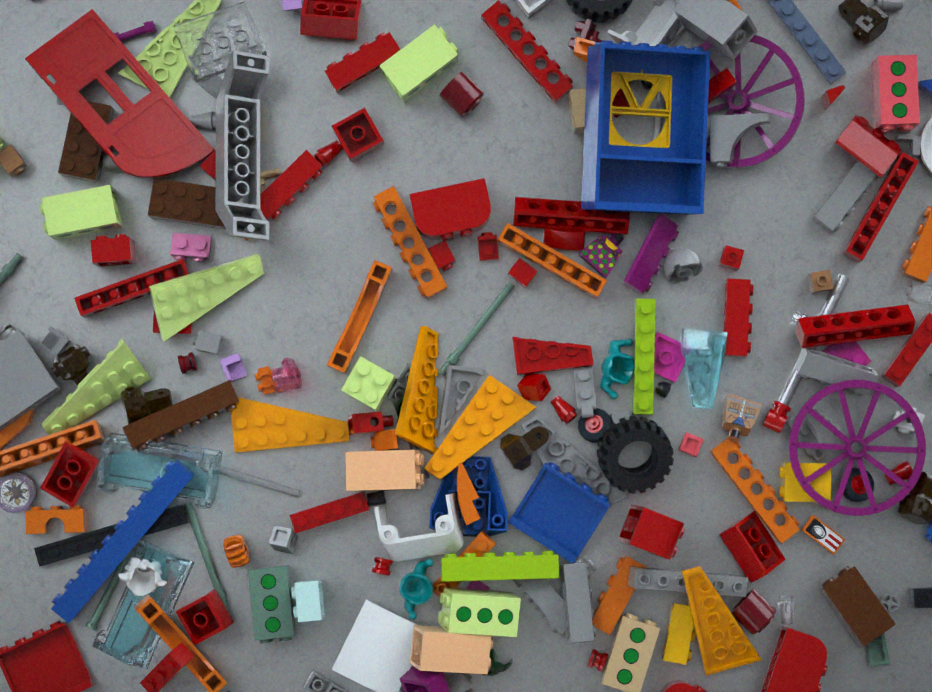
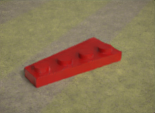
[512,337,593,375]

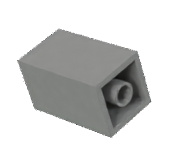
[673,0,758,60]

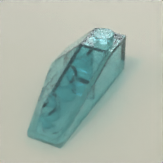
[681,329,727,409]

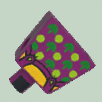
[578,233,624,279]

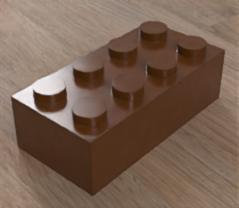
[58,101,115,183]
[148,178,226,230]

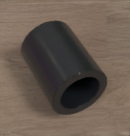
[367,490,386,507]

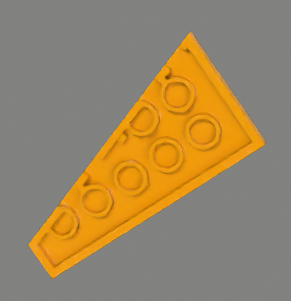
[395,326,438,454]
[424,375,536,480]
[231,397,350,453]
[682,566,762,676]

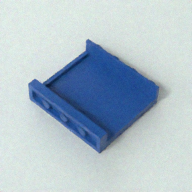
[508,462,612,564]

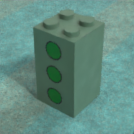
[248,565,297,644]

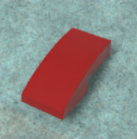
[543,228,586,250]

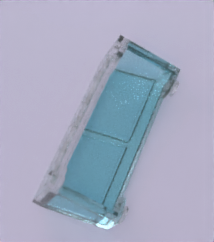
[97,433,223,509]
[92,539,195,669]

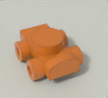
[255,366,278,395]

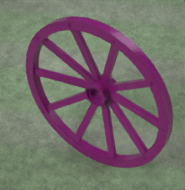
[698,35,805,168]
[789,380,926,516]

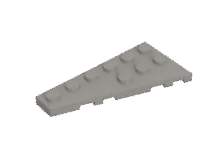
[521,415,628,506]

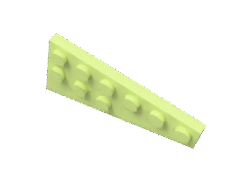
[118,0,222,98]
[149,254,264,342]
[41,338,151,435]

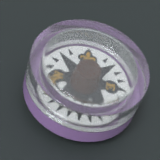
[0,472,36,513]

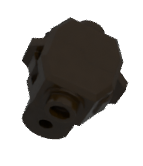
[838,0,889,44]
[51,345,91,385]
[121,386,173,424]
[500,426,549,471]
[898,471,932,524]

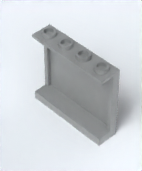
[0,330,61,431]

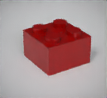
[331,107,384,162]
[91,234,136,267]
[176,589,234,645]

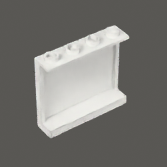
[332,599,417,692]

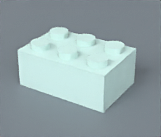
[291,579,325,622]

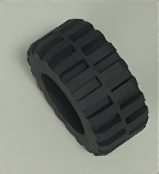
[566,0,633,22]
[597,416,674,494]

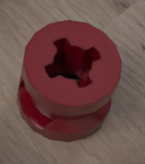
[177,352,198,374]

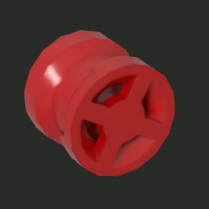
[371,557,393,576]
[587,649,608,672]

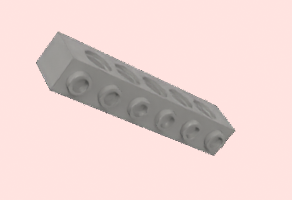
[628,566,748,597]

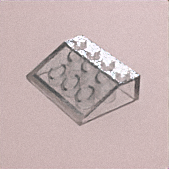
[173,2,267,82]

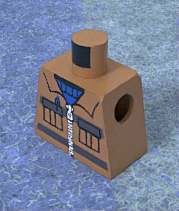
[721,393,763,442]

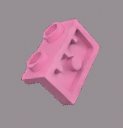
[170,233,212,262]

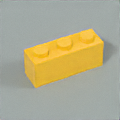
[662,602,696,665]

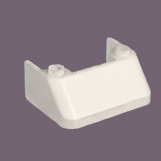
[607,0,686,47]
[374,493,464,562]

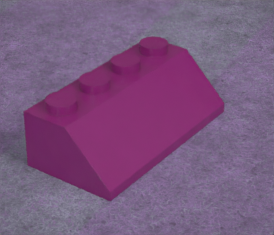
[622,213,679,295]

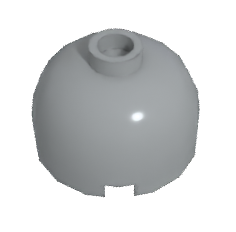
[663,247,703,283]

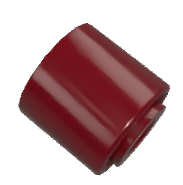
[439,71,484,117]
[731,589,776,635]

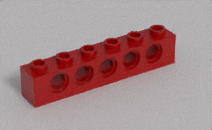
[481,0,573,104]
[842,152,919,263]
[513,197,630,234]
[74,259,190,318]
[795,304,916,348]

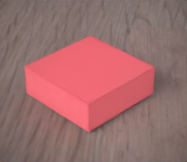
[678,432,704,457]

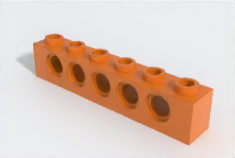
[372,186,448,299]
[497,223,607,299]
[0,420,105,477]
[709,438,800,544]

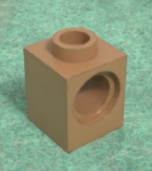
[0,144,27,177]
[808,270,833,294]

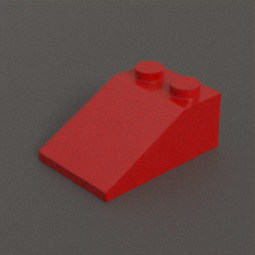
[40,441,99,508]

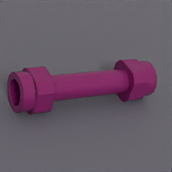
[114,20,156,44]

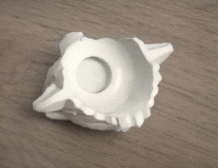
[118,557,167,597]

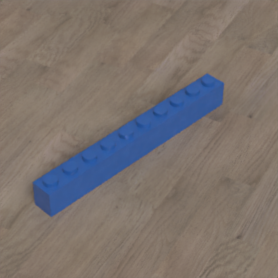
[51,458,194,623]

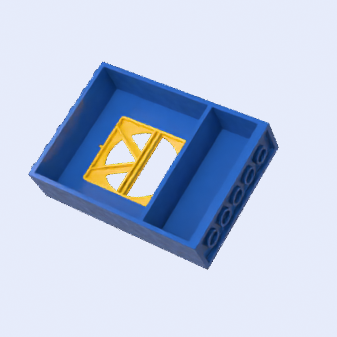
[581,40,710,215]

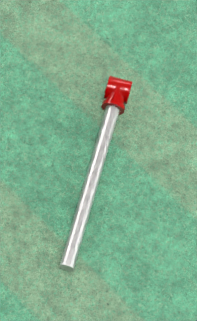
[762,274,849,434]

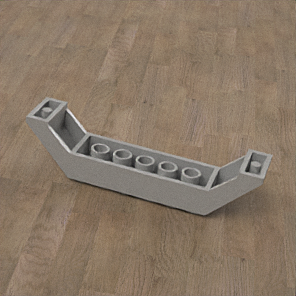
[215,50,269,241]

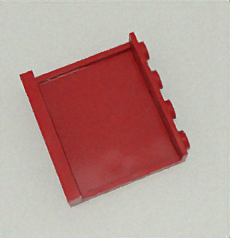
[0,620,95,692]

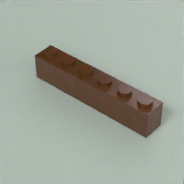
[123,380,239,452]

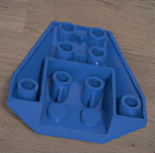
[429,456,508,537]

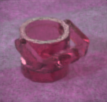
[272,358,302,393]

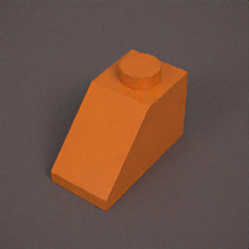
[370,429,399,451]

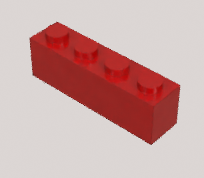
[324,32,400,93]
[260,149,324,221]
[722,278,754,357]
[881,313,932,387]
[290,491,370,533]

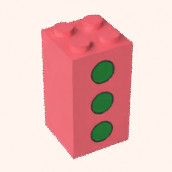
[872,55,920,133]

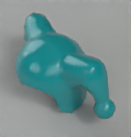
[600,338,634,399]
[399,559,434,620]

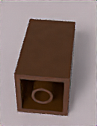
[820,566,896,649]

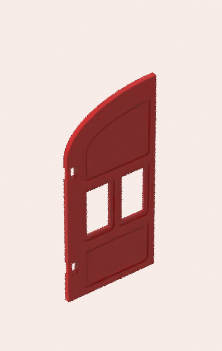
[25,9,214,178]

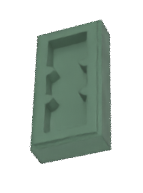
[866,633,890,668]

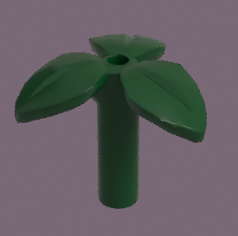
[482,648,513,676]

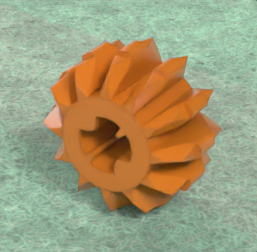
[223,534,250,568]

